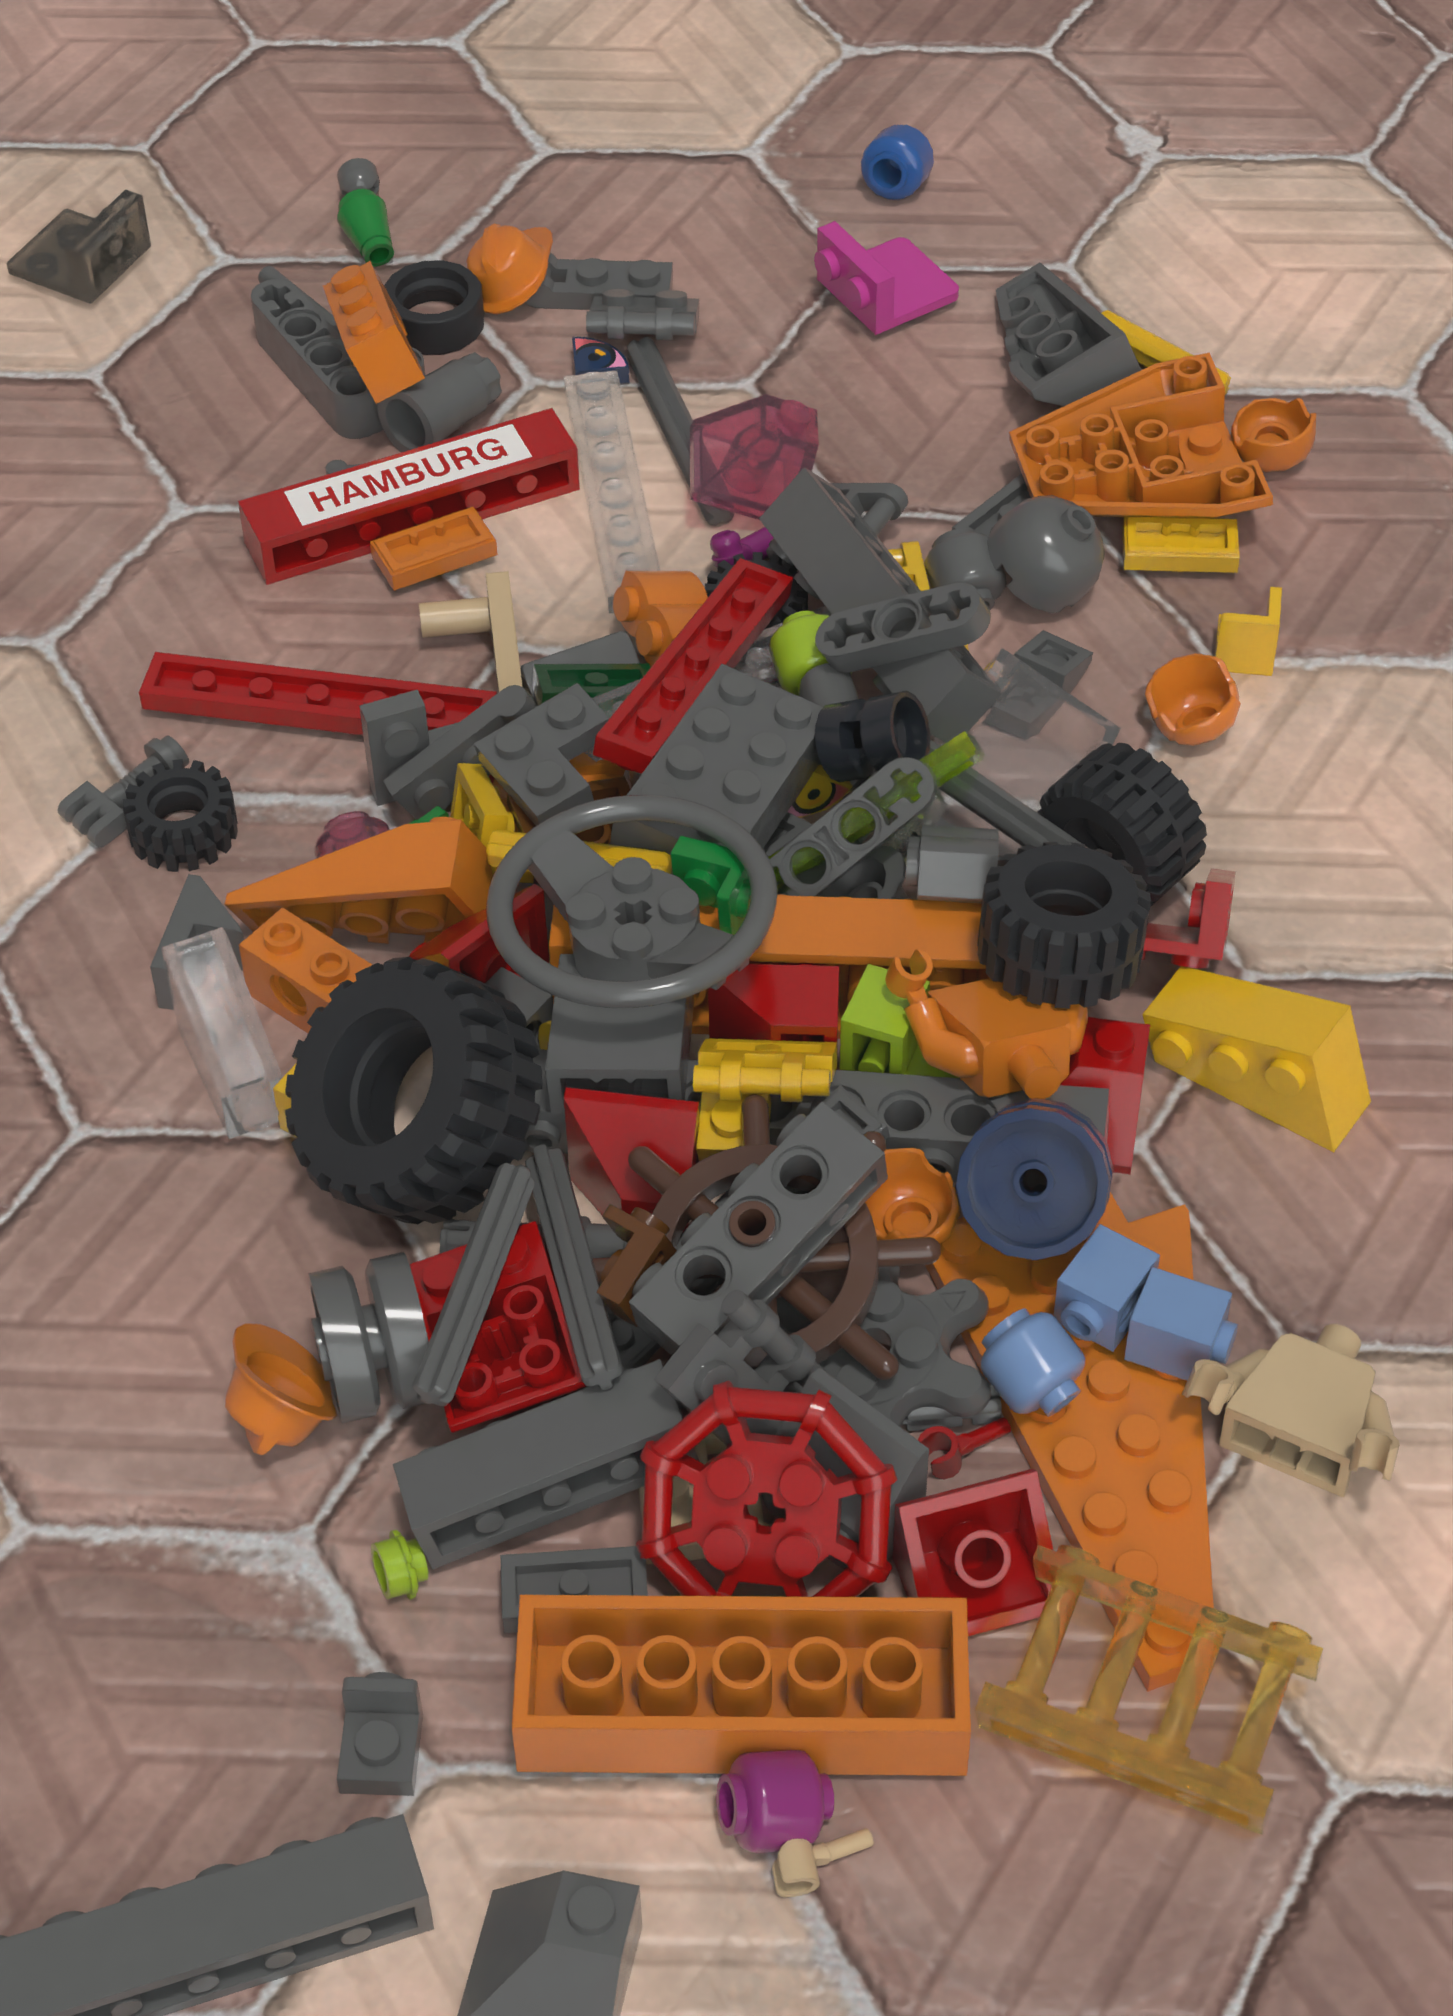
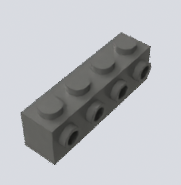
[393,1359,700,1569]

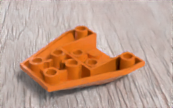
[1009,353,1273,519]

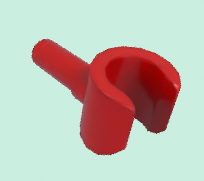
[918,1417,1011,1480]

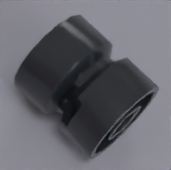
[815,691,930,783]

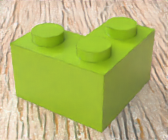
[840,964,959,1078]

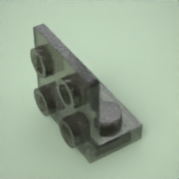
[6,189,151,304]

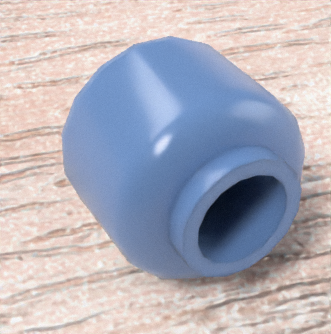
[980,1308,1085,1417]

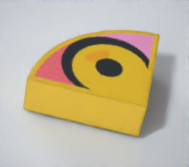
[788,765,853,818]

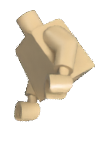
[1182,1324,1400,1498]

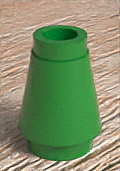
[337,189,394,267]

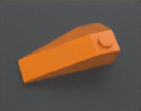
[225,817,493,944]

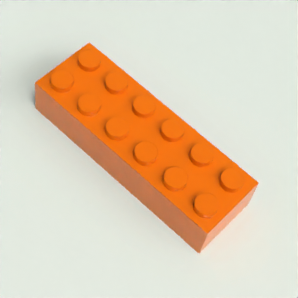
[512,1595,971,1776]

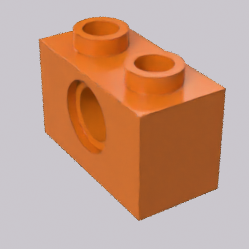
[239,907,372,1033]

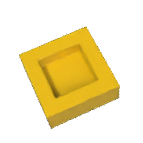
[696,1092,771,1161]

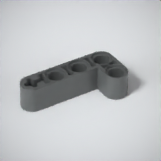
[251,279,425,439]

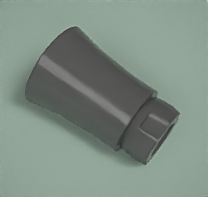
[378,352,502,452]

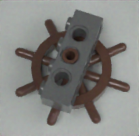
[593,1094,941,1380]

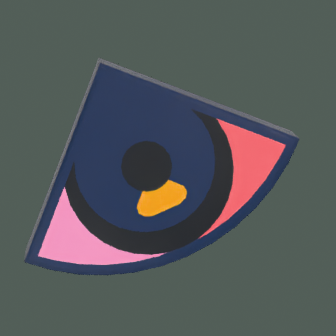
[572,337,630,386]

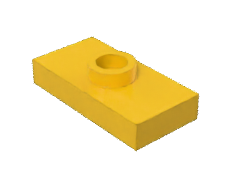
[1122,517,1240,573]

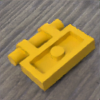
[693,1038,837,1102]

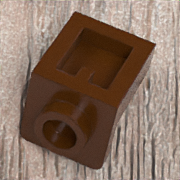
[597,1204,677,1327]

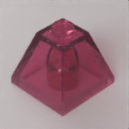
[690,394,819,520]

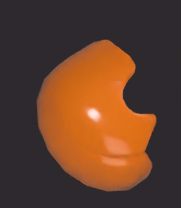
[1231,398,1316,472]
[1145,653,1241,746]
[865,1148,960,1244]

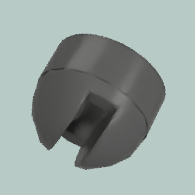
[337,158,380,196]

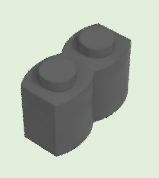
[905,824,999,904]

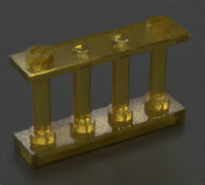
[975,1545,1323,1835]

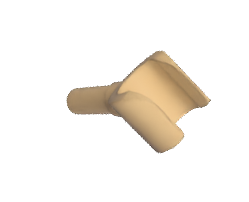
[772,1828,874,1897]

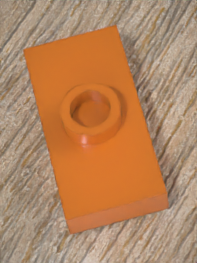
[370,507,498,591]

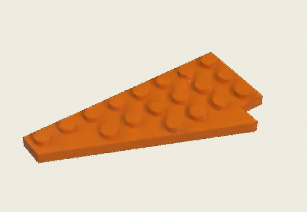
[925,1192,1217,1692]

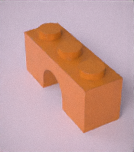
[323,261,425,404]

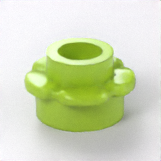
[371,1530,428,1600]

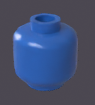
[861,125,934,200]

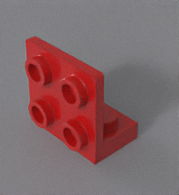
[1142,868,1236,968]

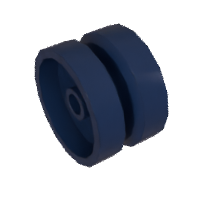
[956,1098,1114,1260]

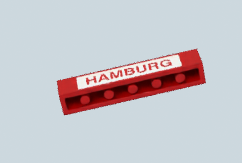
[238,408,580,585]

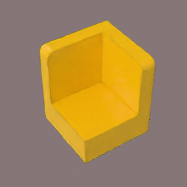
[1215,586,1282,676]

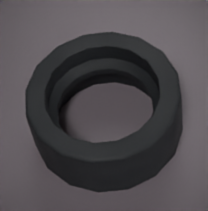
[384,260,484,355]

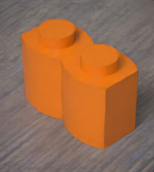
[613,571,708,667]

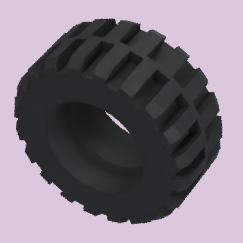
[285,957,542,1225]

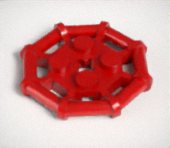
[636,1380,898,1597]

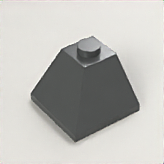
[457,1870,642,2016]

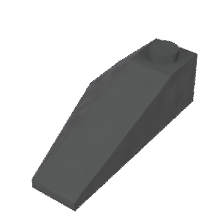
[996,262,1141,406]

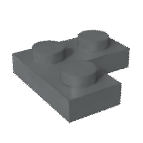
[474,683,610,826]
[359,689,459,806]

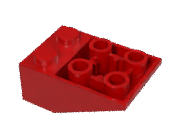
[409,1221,586,1433]

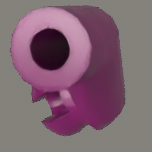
[710,527,773,567]

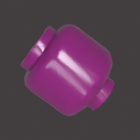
[716,1750,834,1853]

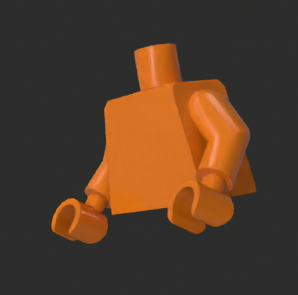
[885,949,1088,1099]

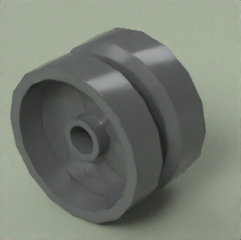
[308,1252,429,1424]

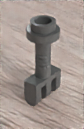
[57,735,189,847]

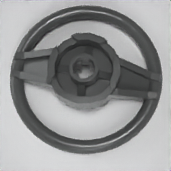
[486,795,777,1008]

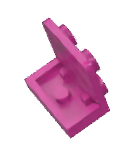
[814,221,959,335]

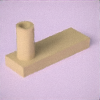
[419,571,522,693]

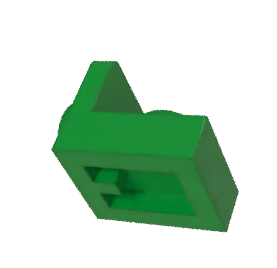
[671,835,751,935]

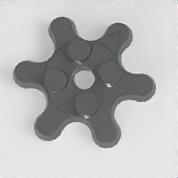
[777,1266,991,1427]

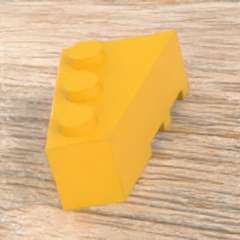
[1142,966,1371,1153]

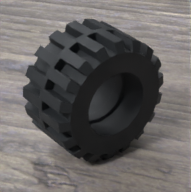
[1037,742,1207,907]
[977,841,1151,1009]

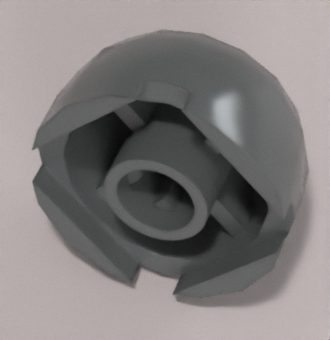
[987,495,1105,613]

